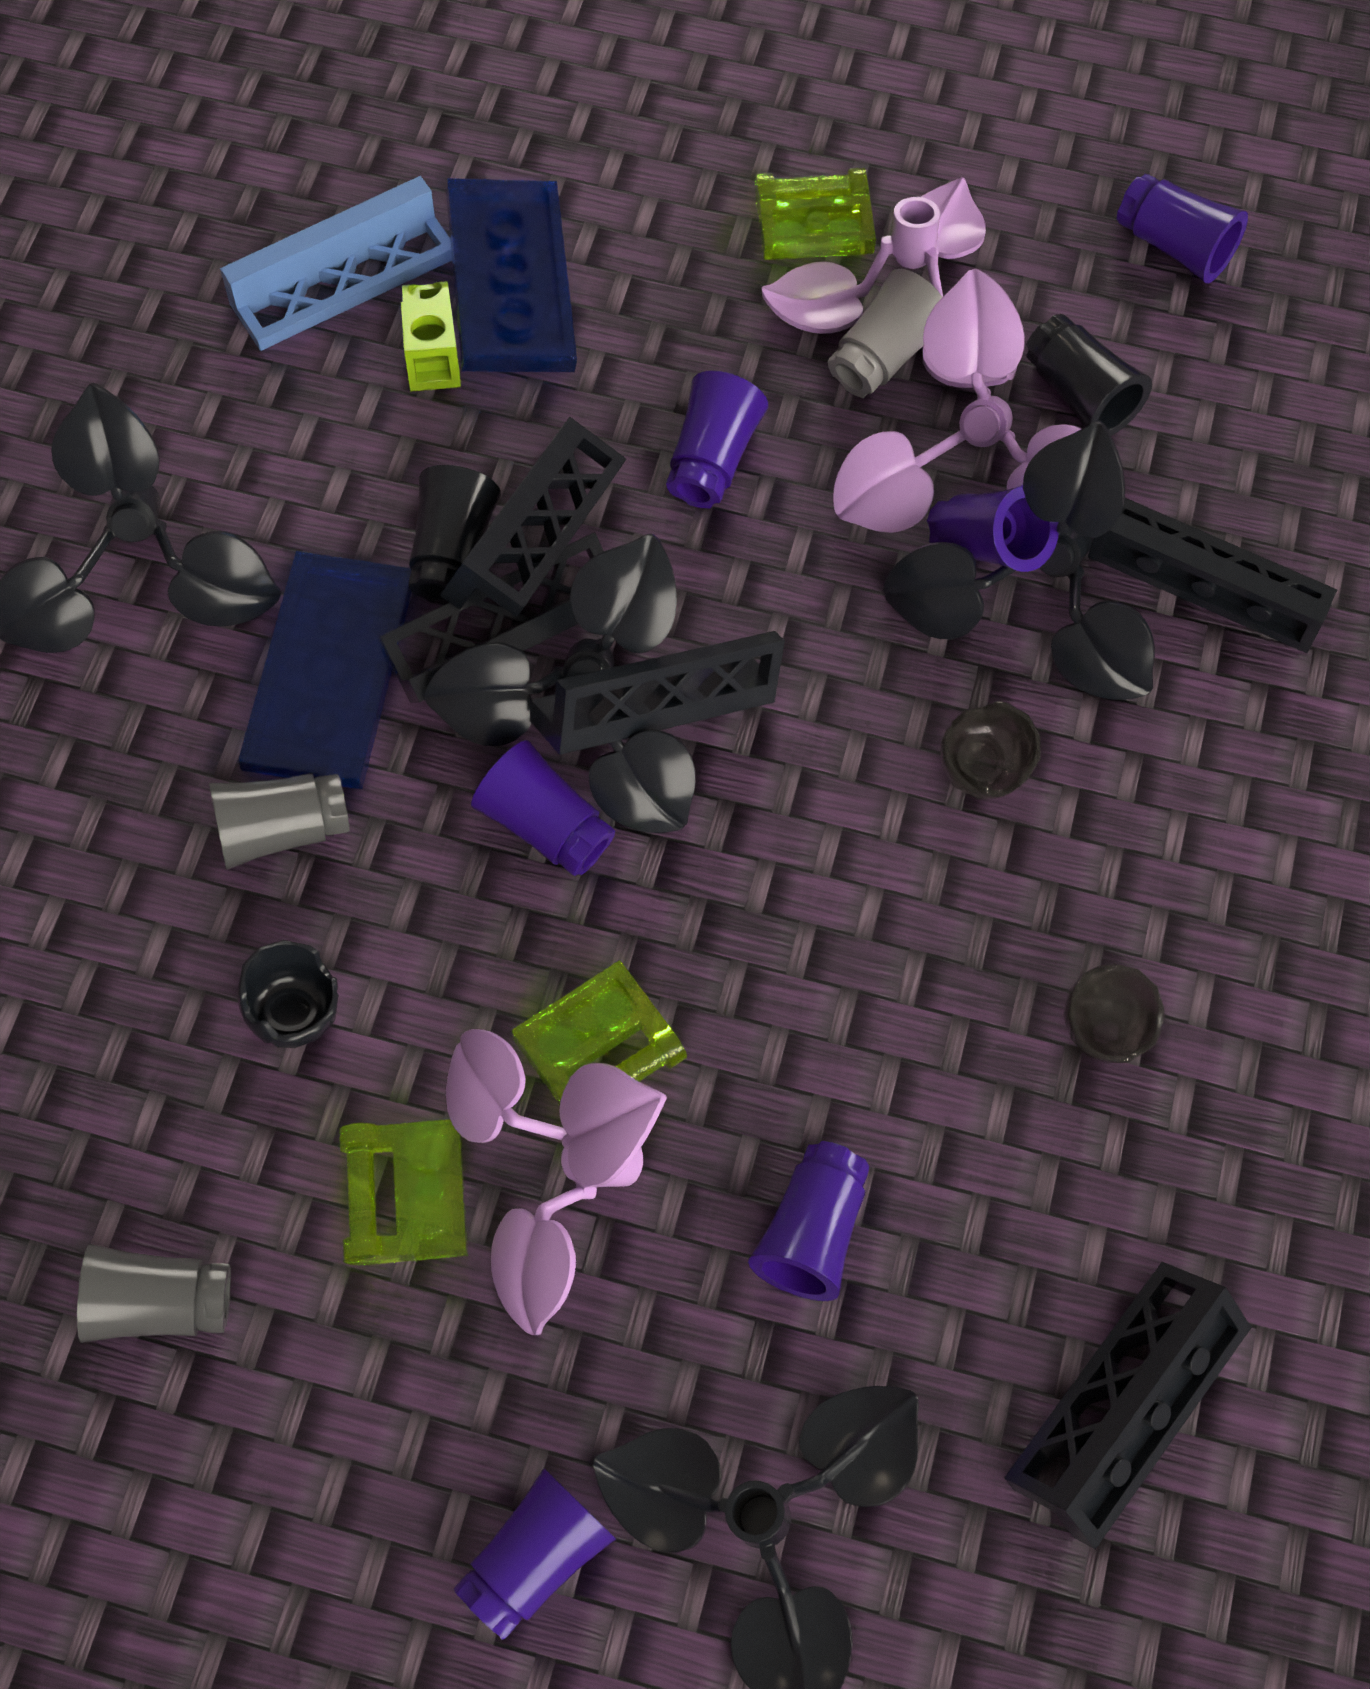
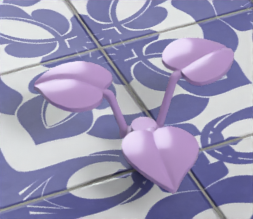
[762,177,1017,388]
[833,269,1081,533]
[446,1029,667,1335]

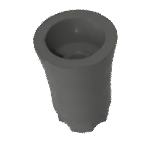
[209,773,350,870]
[77,1244,231,1343]

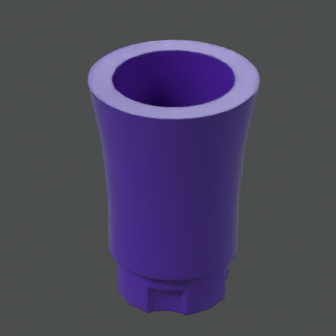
[1116,173,1248,284]
[666,371,769,509]
[927,485,1059,572]
[471,740,615,876]
[748,1141,869,1301]
[453,1468,616,1640]

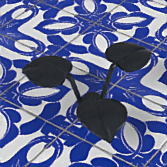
[0,383,281,653]
[883,421,1155,700]
[424,534,696,833]
[593,1386,919,1689]

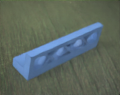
[220,175,458,351]

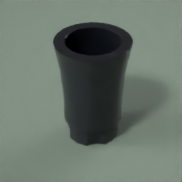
[1026,314,1152,436]
[409,465,501,605]

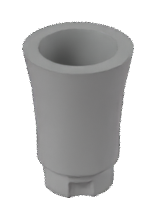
[828,269,942,398]

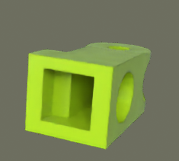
[401,281,461,392]

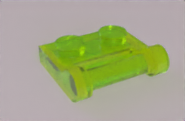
[755,168,876,260]
[511,960,687,1106]
[339,1119,468,1265]

